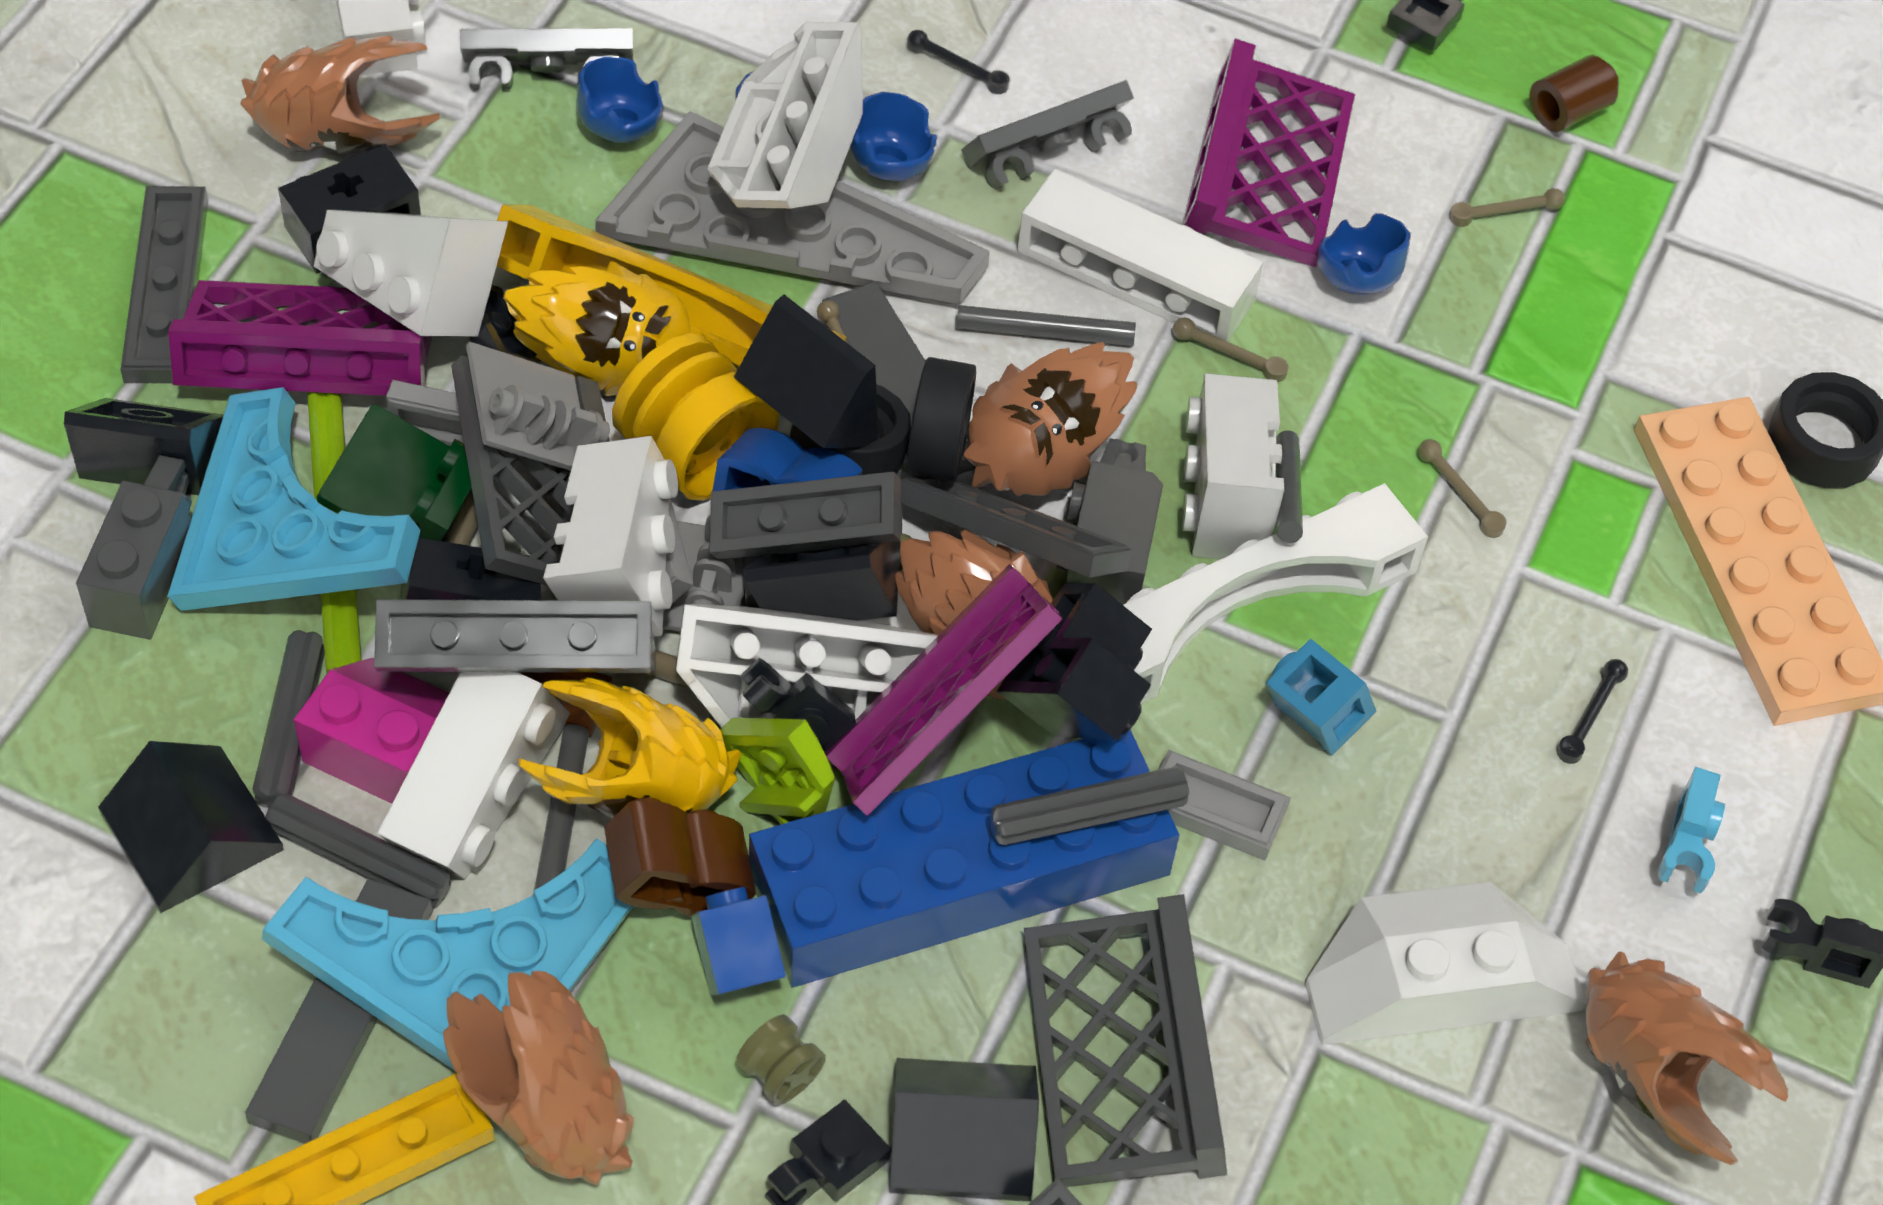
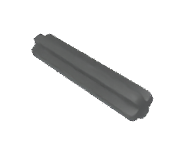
[252,630,324,807]
[990,767,1189,845]
[265,794,451,907]

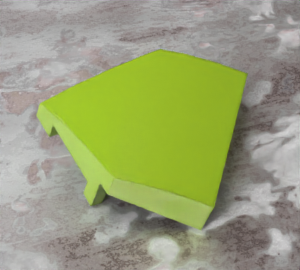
[720,717,835,825]

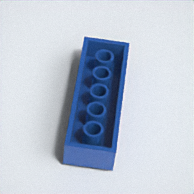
[749,729,1180,988]

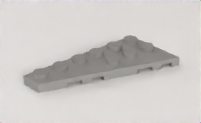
[595,111,990,304]

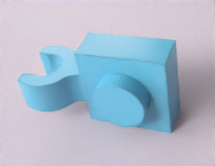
[1658,767,1725,893]

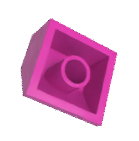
[293,658,449,804]

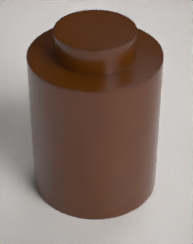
[1530,55,1619,132]

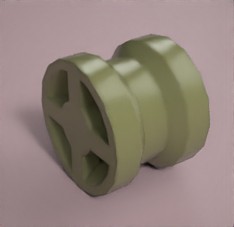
[736,1014,826,1105]

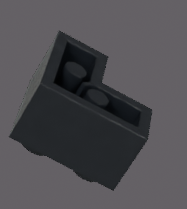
[996,583,1152,741]

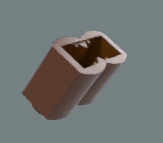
[604,798,756,917]

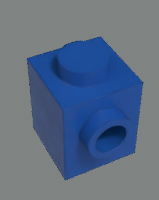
[691,887,786,996]

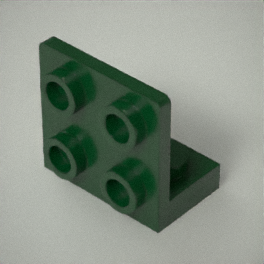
[316,404,472,541]

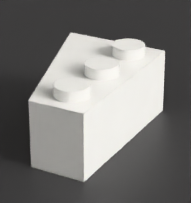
[314,210,508,336]
[1182,373,1284,559]

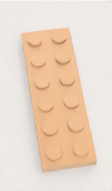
[1634,396,1883,726]

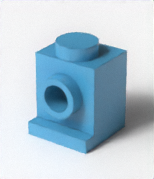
[1266,639,1377,756]

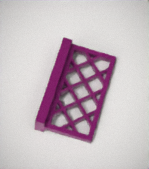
[1182,38,1355,267]
[168,280,432,396]
[825,564,1062,816]

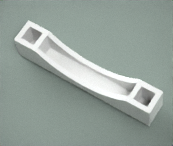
[1123,483,1428,704]

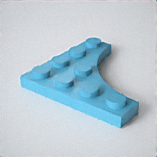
[167,387,421,611]
[261,838,634,1071]

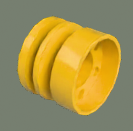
[612,333,779,501]

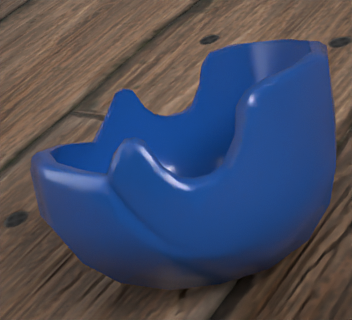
[576,56,664,143]
[850,92,937,182]
[1317,213,1411,295]

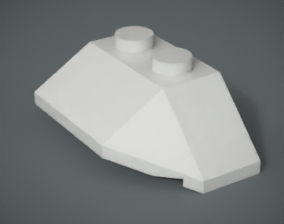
[707,22,863,209]
[676,604,938,728]
[1305,881,1586,1045]

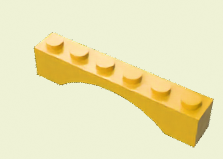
[497,204,847,366]

